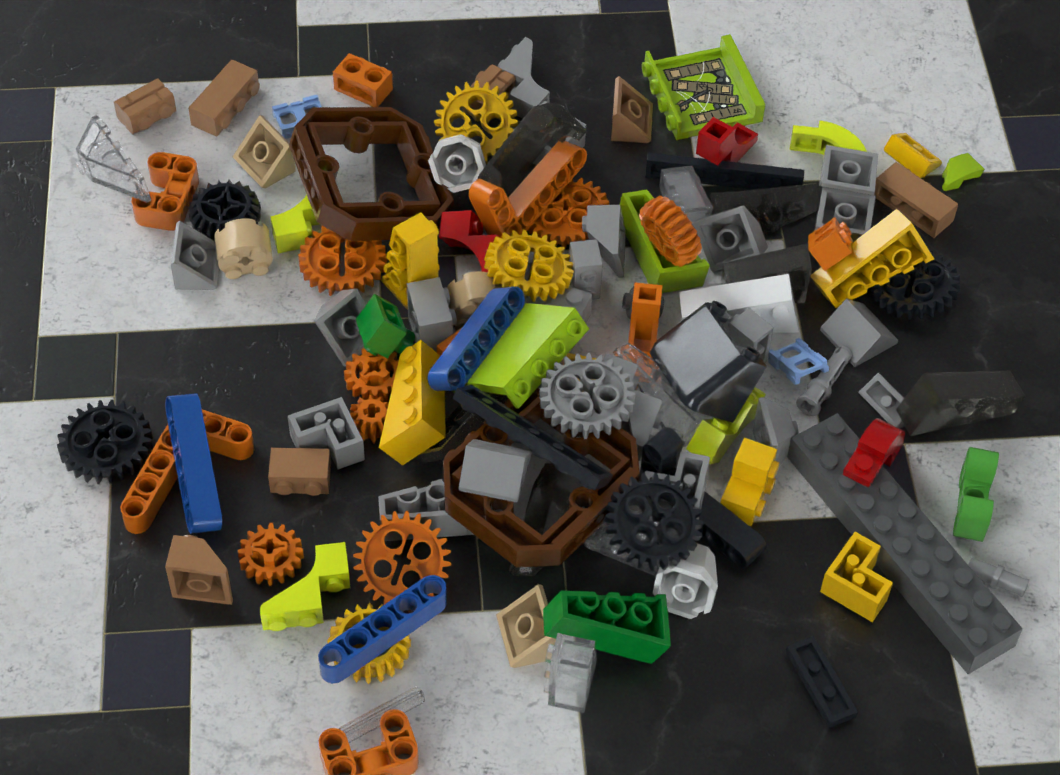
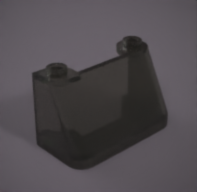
[478,102,587,197]

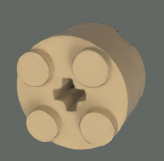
[215,219,273,279]
[447,271,501,331]

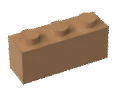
[188,60,260,137]
[874,162,958,238]

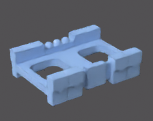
[272,95,322,139]
[768,338,829,385]

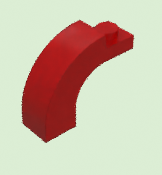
[843,418,905,488]

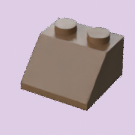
[165,535,233,605]

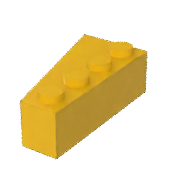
[810,209,934,308]
[381,212,440,310]

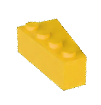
[379,340,446,465]

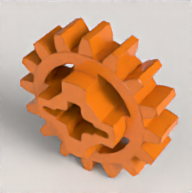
[344,348,399,401]
[238,523,304,586]

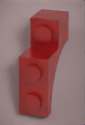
[696,117,759,166]
[439,210,502,287]

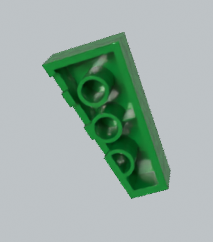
[543,591,671,664]

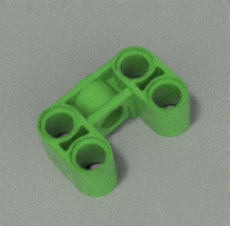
[953,447,999,542]

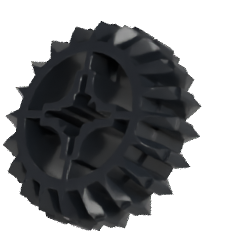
[189,179,261,241]

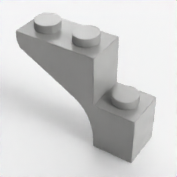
[497,37,550,119]
[603,353,664,461]

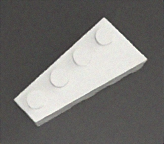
[680,274,799,333]

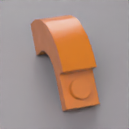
[626,282,663,384]

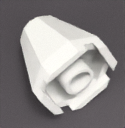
[428,134,486,192]
[653,544,718,619]

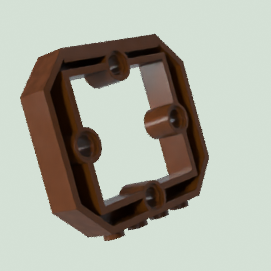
[289,107,454,241]
[443,388,640,567]

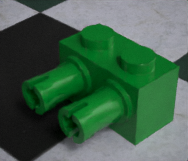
[355,294,415,359]

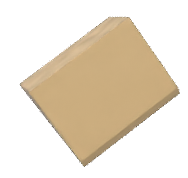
[233,115,296,189]
[496,584,558,668]

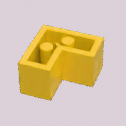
[720,437,780,526]
[820,532,893,622]

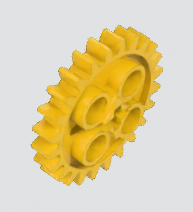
[434,81,519,164]
[484,230,574,302]

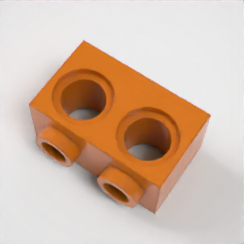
[333,53,393,107]
[808,217,853,271]

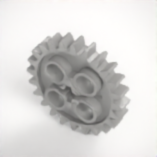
[539,353,636,439]

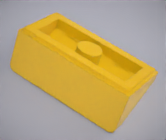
[884,133,942,178]

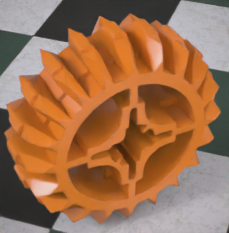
[639,195,702,267]

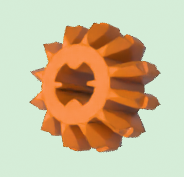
[350,394,389,443]

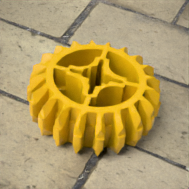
[327,603,411,684]

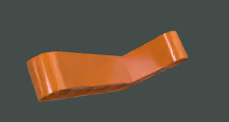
[469,140,587,237]
[120,409,254,534]

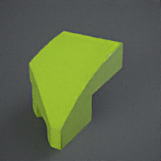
[942,153,985,191]

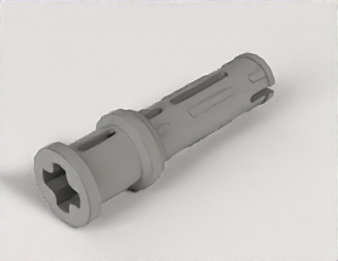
[796,346,852,416]

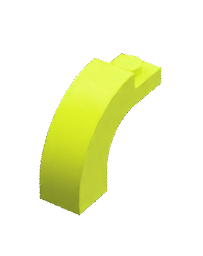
[789,120,867,155]

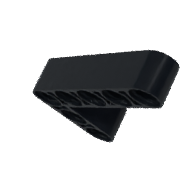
[639,427,767,569]

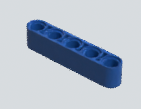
[428,286,525,391]
[165,393,222,534]
[318,575,447,684]

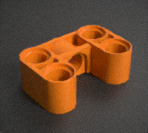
[131,152,199,231]
[318,709,419,775]

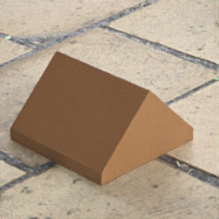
[611,76,653,143]

